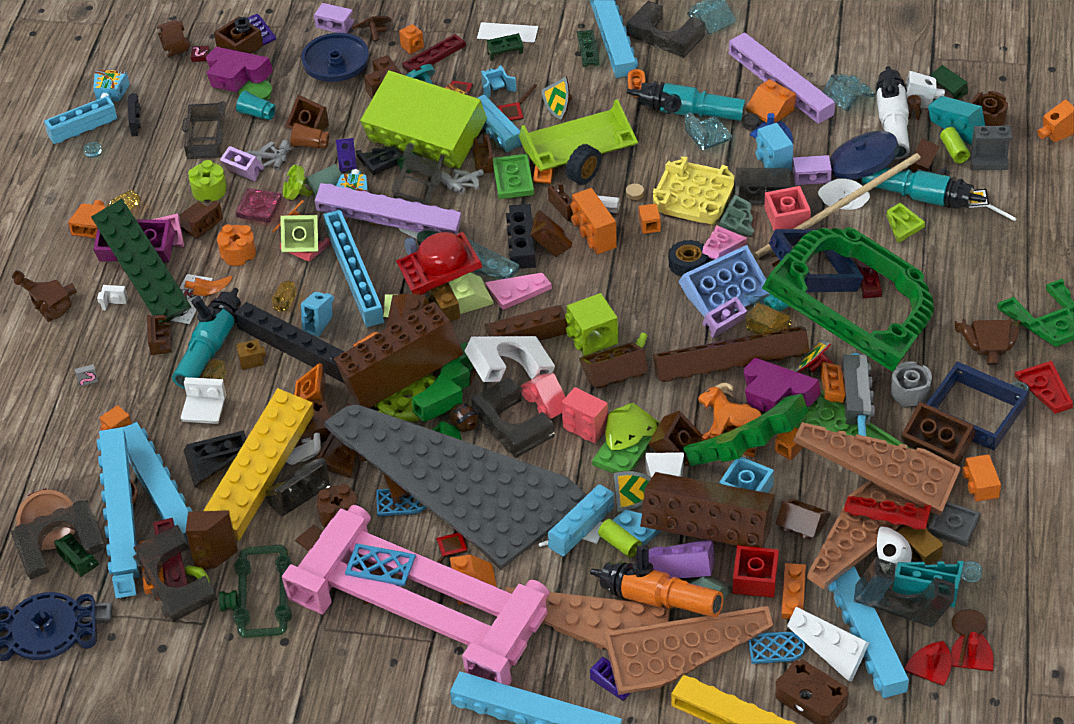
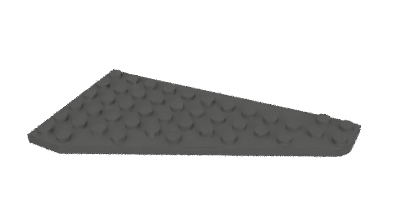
[324,405,587,570]

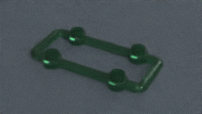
[233,545,292,638]

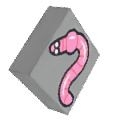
[75,364,98,387]

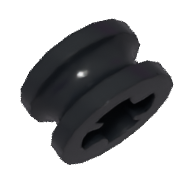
[234,17,251,33]

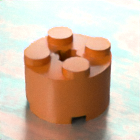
[217,224,256,266]

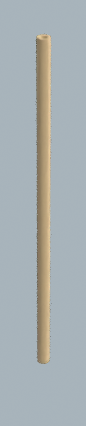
[754,153,920,259]

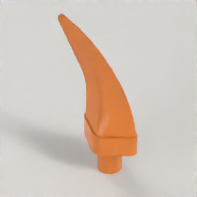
[184,276,232,296]

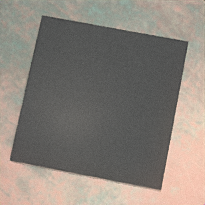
[928,502,981,547]

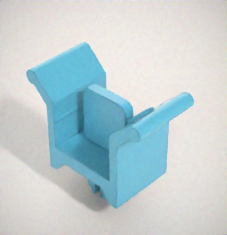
[481,65,516,99]

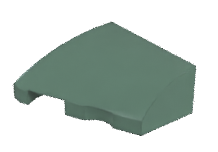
[306,164,342,199]

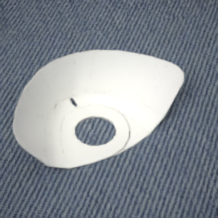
[818,179,870,210]
[286,433,321,465]
[877,527,912,584]

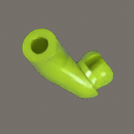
[185,565,210,589]

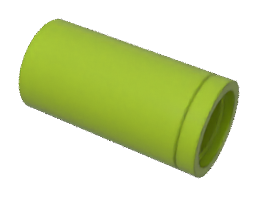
[940,127,970,164]
[598,519,642,558]

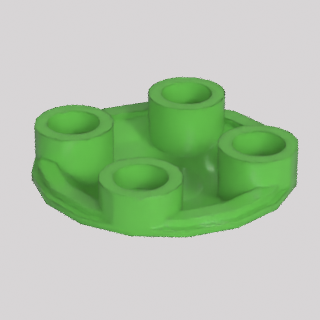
[238,80,272,100]

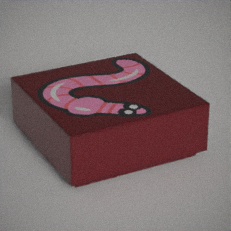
[191,46,210,62]

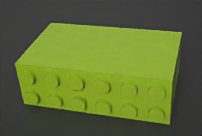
[360,71,487,169]

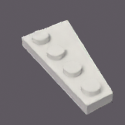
[787,607,869,682]

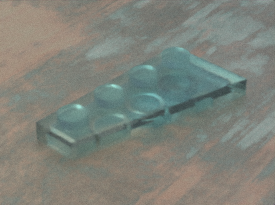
[468,239,520,279]

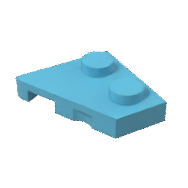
[613,510,661,546]

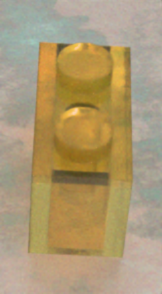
[746,303,791,334]

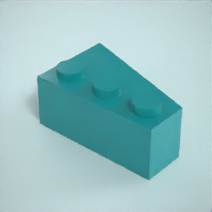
[928,96,985,146]
[892,561,964,607]

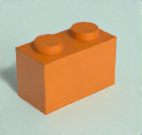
[962,454,1001,502]

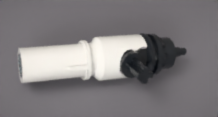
[876,66,910,159]

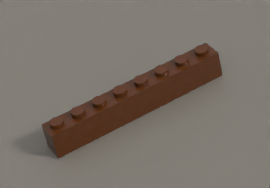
[653,326,809,382]

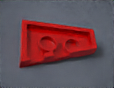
[1015,361,1073,414]

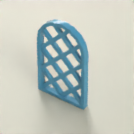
[376,489,426,517]
[748,632,805,664]

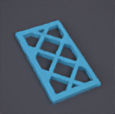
[345,543,416,586]

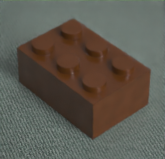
[901,402,976,466]

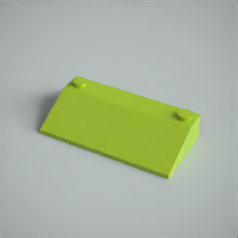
[519,99,638,171]

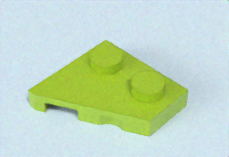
[886,203,925,243]

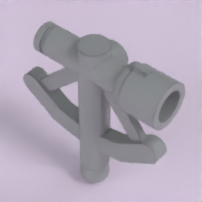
[246,140,291,172]
[438,169,484,194]

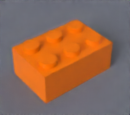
[570,188,617,255]

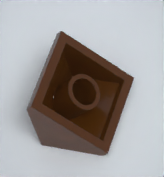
[285,95,329,131]

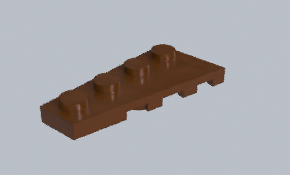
[315,403,357,478]

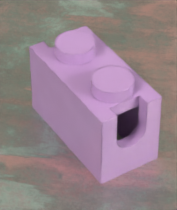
[314,3,354,33]
[220,146,264,181]
[792,155,832,185]
[702,296,747,338]

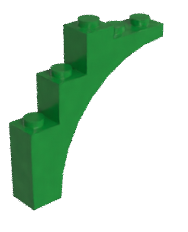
[412,342,474,422]
[684,394,808,466]

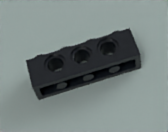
[506,204,536,269]

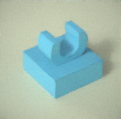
[112,573,137,598]

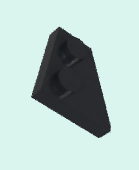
[356,146,403,175]

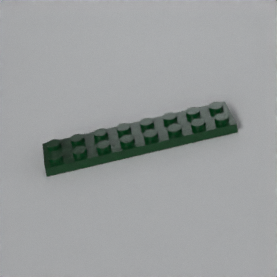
[91,199,192,323]

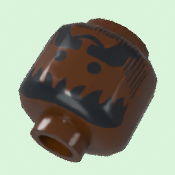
[450,403,479,432]

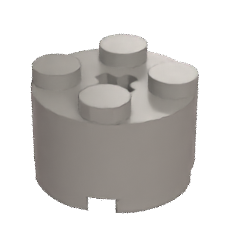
[891,361,932,408]

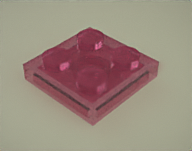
[235,188,282,223]

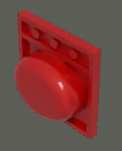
[396,232,482,295]

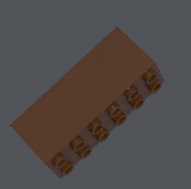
[333,302,464,408]
[640,472,775,548]

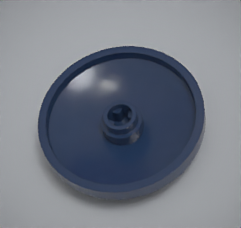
[301,33,369,82]
[830,131,899,180]

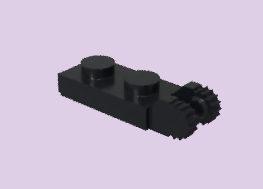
[128,93,141,137]

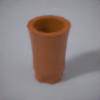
[291,123,330,149]

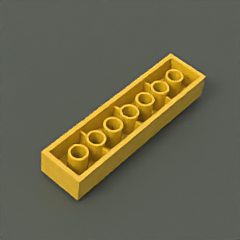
[203,388,314,541]

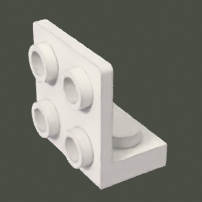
[181,377,226,424]

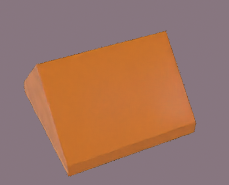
[294,363,326,402]

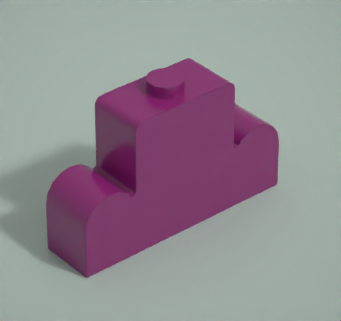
[206,47,273,92]
[744,358,821,412]

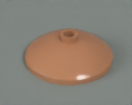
[16,490,78,550]

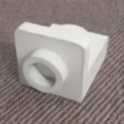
[98,285,128,310]

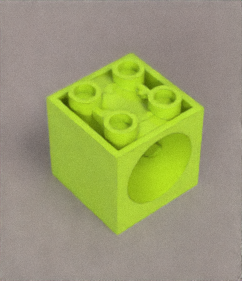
[565,293,618,356]

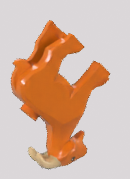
[698,383,762,457]

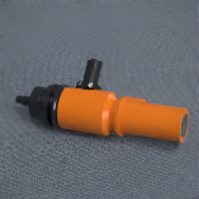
[590,545,723,618]

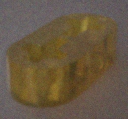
[107,190,140,210]
[272,280,297,312]
[202,359,226,379]

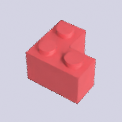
[520,373,566,419]

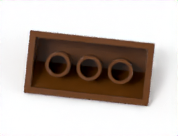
[484,305,567,341]

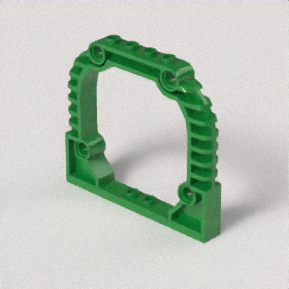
[762,227,934,372]

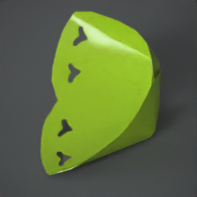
[605,403,660,450]

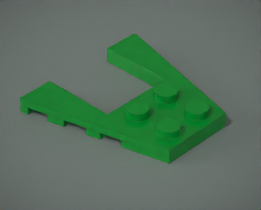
[997,279,1074,347]

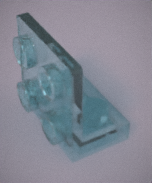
[687,0,736,35]
[823,74,875,111]
[685,112,732,151]

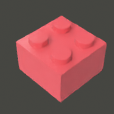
[764,186,811,231]
[562,387,608,444]

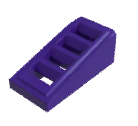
[248,14,276,46]
[590,657,631,701]

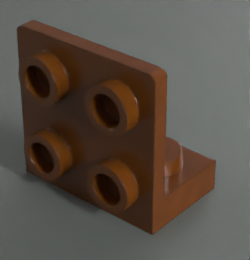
[179,201,223,239]

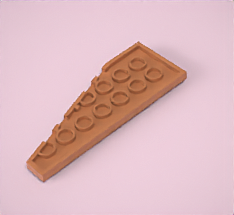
[793,422,961,516]
[807,480,923,589]
[505,587,671,650]
[604,606,773,695]

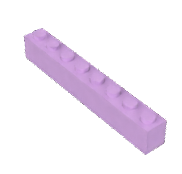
[729,32,835,124]
[315,183,461,235]

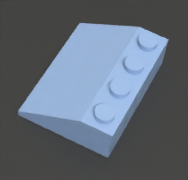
[678,245,770,317]

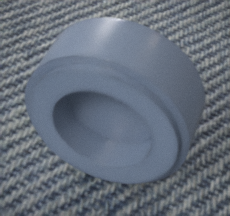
[404,237,417,255]

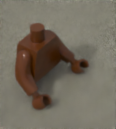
[12,270,77,322]
[955,318,1020,365]

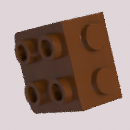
[530,210,572,257]

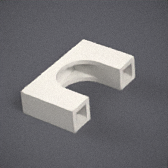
[465,336,555,382]

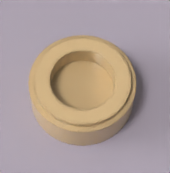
[626,184,644,200]

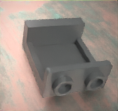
[970,126,1012,170]

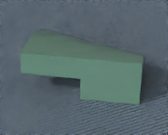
[718,195,754,236]

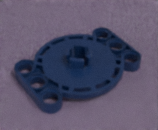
[0,592,97,661]

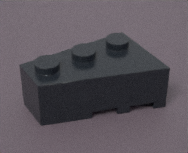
[183,430,246,487]

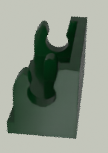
[487,33,524,61]
[929,65,968,100]
[54,533,99,577]

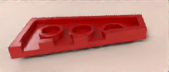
[844,496,932,530]

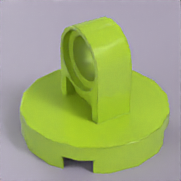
[283,165,314,200]

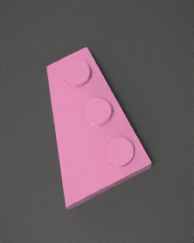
[702,225,747,260]
[485,273,552,310]

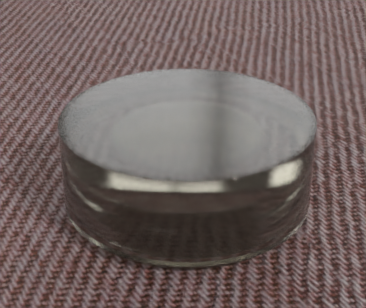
[742,114,760,130]

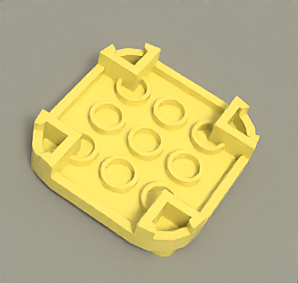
[653,156,735,225]

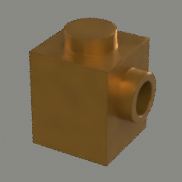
[236,339,266,370]

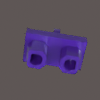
[336,138,357,171]

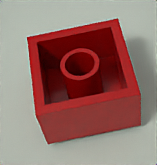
[732,545,779,598]

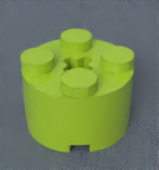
[188,160,227,202]

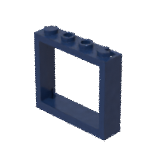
[769,229,864,292]
[926,361,1028,451]

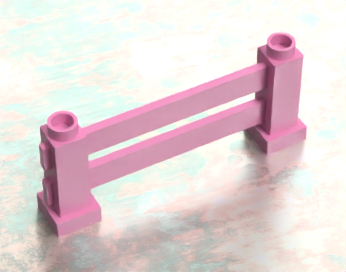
[282,505,550,686]

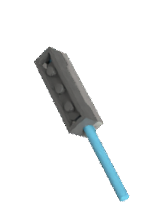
[842,353,875,436]

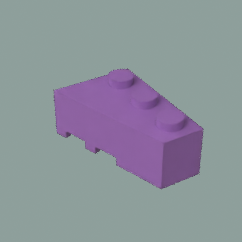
[649,540,716,578]

